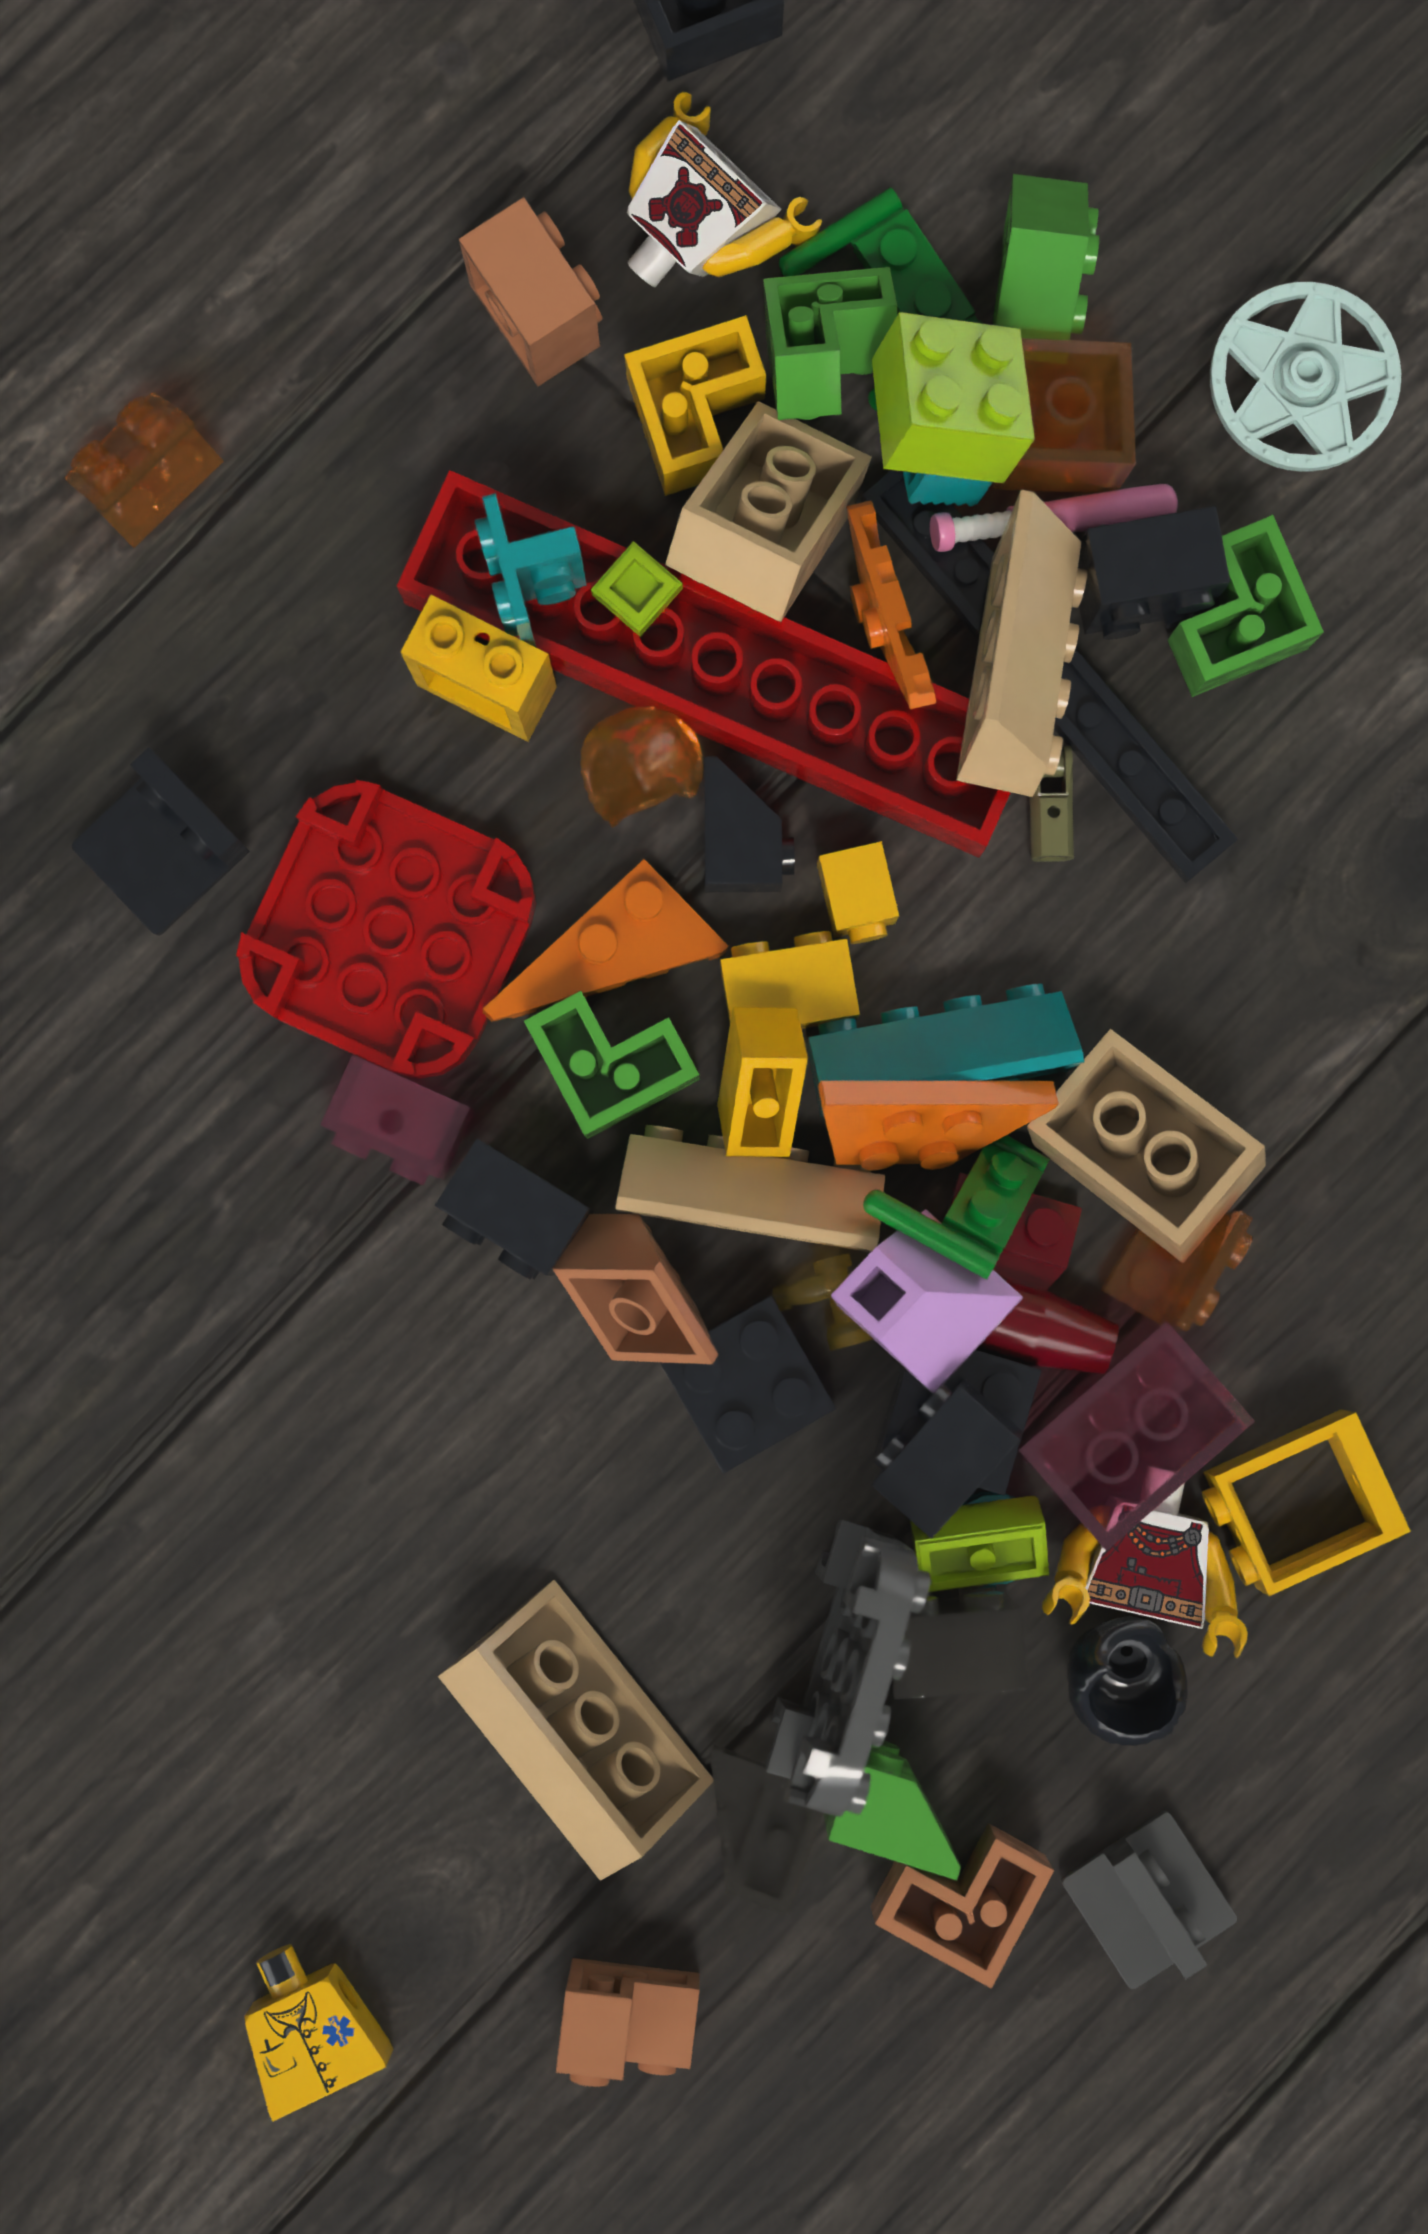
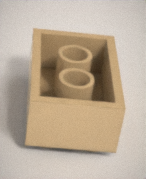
[665,401,872,622]
[1027,1029,1266,1263]

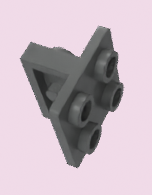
[1061,1811,1237,1989]

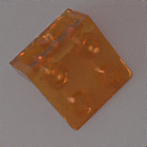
[1101,1211,1253,1332]

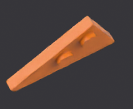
[846,500,936,709]
[483,859,729,1022]

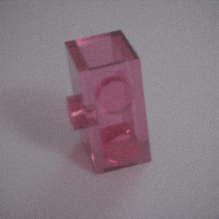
[321,1055,475,1185]

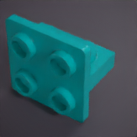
[475,494,587,647]

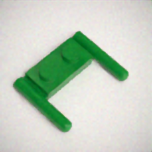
[779,187,983,412]
[863,1135,1050,1280]

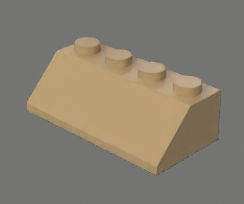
[956,490,1087,797]
[615,1125,885,1252]
[438,1580,715,1881]

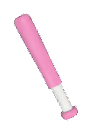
[930,484,1178,552]

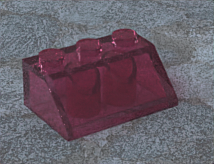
[1017,1322,1255,1551]

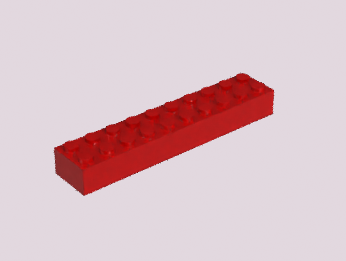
[397,470,1011,858]

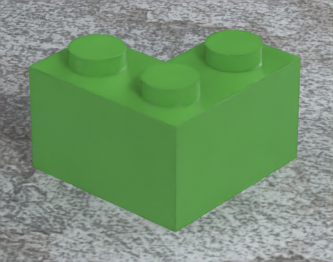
[992,174,1099,357]
[763,267,897,420]
[1168,515,1324,697]
[524,991,700,1139]

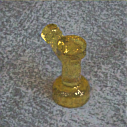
[773,1253,873,1351]

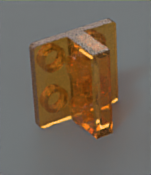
[64,392,224,548]

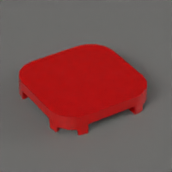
[236,779,537,1079]

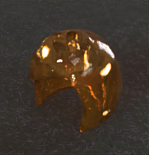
[580,706,704,828]

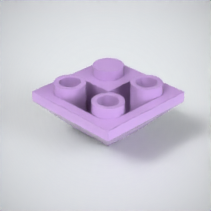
[831,1209,1023,1394]

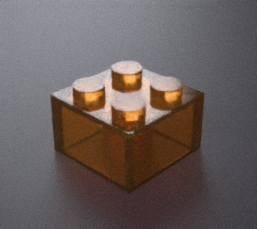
[993,338,1136,493]

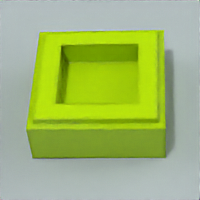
[591,541,683,637]

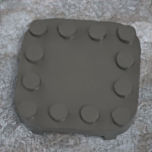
[765,1520,930,1817]

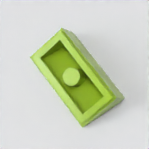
[910,1496,1049,1592]

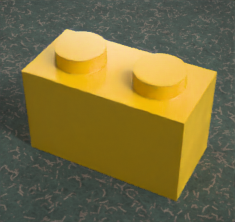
[720,931,860,1029]
[717,1007,808,1157]

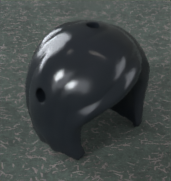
[1067,1616,1188,1746]

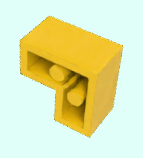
[624,315,766,496]

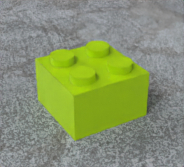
[872,312,1035,483]

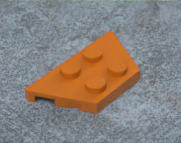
[818,1081,1059,1170]

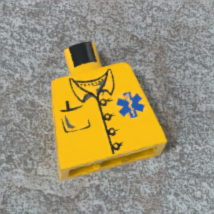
[245,1944,393,2121]

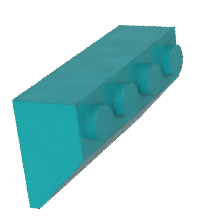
[806,983,1085,1117]

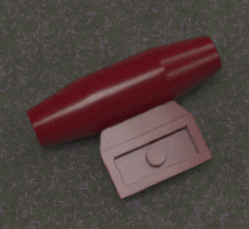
[947,1172,1119,1374]

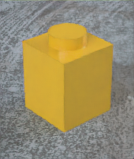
[817,841,899,944]

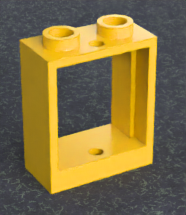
[400,595,557,742]
[1202,1409,1411,1596]

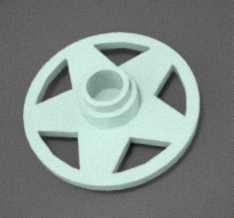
[1210,282,1401,472]

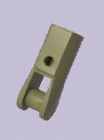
[1029,746,1074,862]

